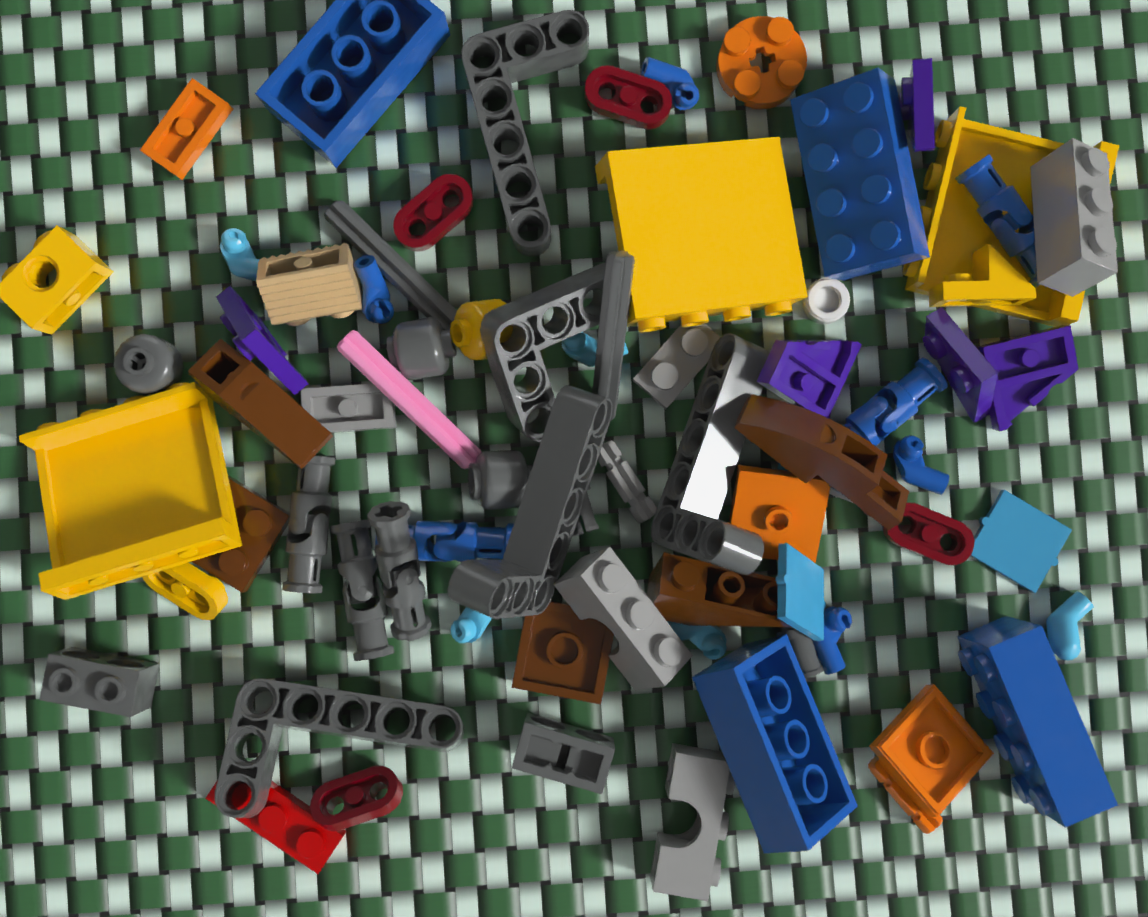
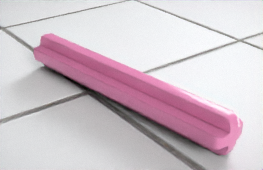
[337,330,481,469]

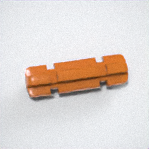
[868,755,943,834]

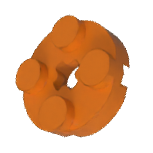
[716,16,807,109]

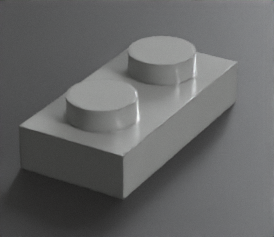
[632,324,720,410]
[301,383,397,433]

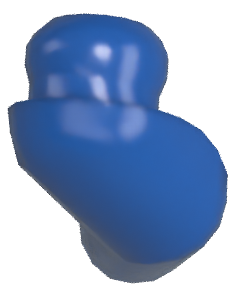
[640,56,699,110]
[353,255,394,324]
[893,435,949,495]
[812,606,852,675]

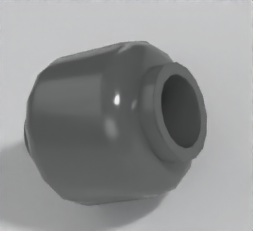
[387,317,457,380]
[114,334,184,395]
[468,450,533,510]

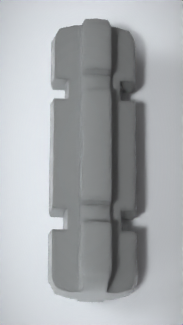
[598,440,657,523]

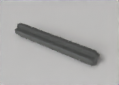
[324,200,457,331]
[592,250,635,420]

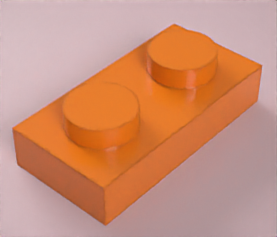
[140,78,233,180]

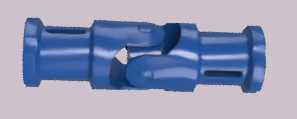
[955,154,1041,288]
[844,357,948,446]
[375,521,514,562]

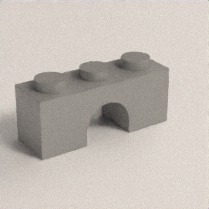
[553,547,693,691]
[650,743,735,901]

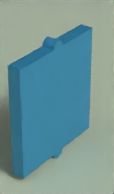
[971,490,1072,593]
[776,543,826,641]

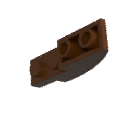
[734,395,909,530]

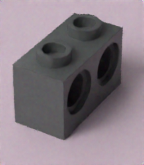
[39,647,160,717]
[512,713,615,794]

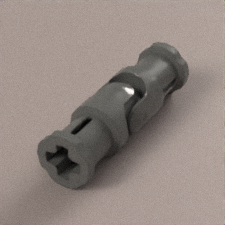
[282,456,335,593]
[367,501,432,641]
[330,519,395,661]

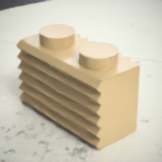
[256,243,362,326]

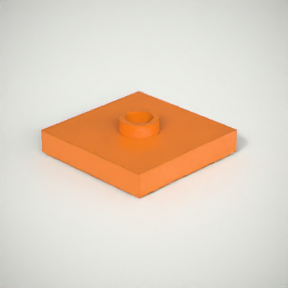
[729,465,831,563]
[869,684,994,817]

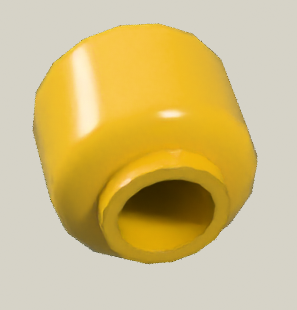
[450,299,513,360]

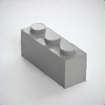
[1030,138,1118,297]

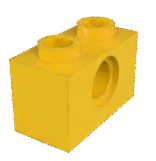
[0,225,114,335]

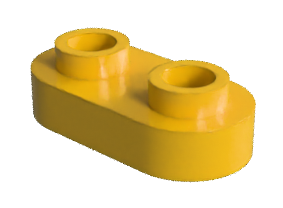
[142,562,228,620]

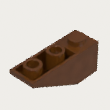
[188,339,333,470]
[647,552,791,627]

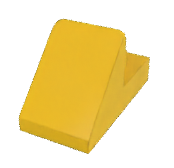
[929,244,1036,307]

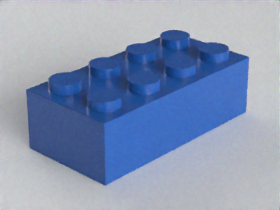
[255,0,450,168]
[790,68,930,281]
[957,616,1118,827]
[692,634,858,853]

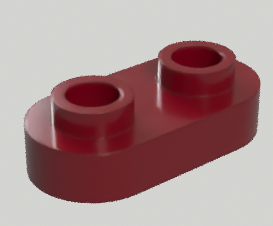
[585,65,672,129]
[393,174,474,252]
[882,502,974,565]
[310,765,403,831]

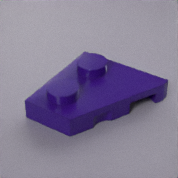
[899,58,935,152]
[216,286,308,395]
[923,307,998,423]
[976,325,1079,431]
[756,340,862,418]

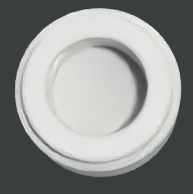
[802,278,850,324]

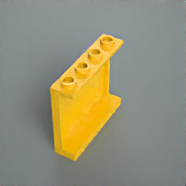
[903,106,1119,327]
[595,137,808,333]
[19,382,242,600]

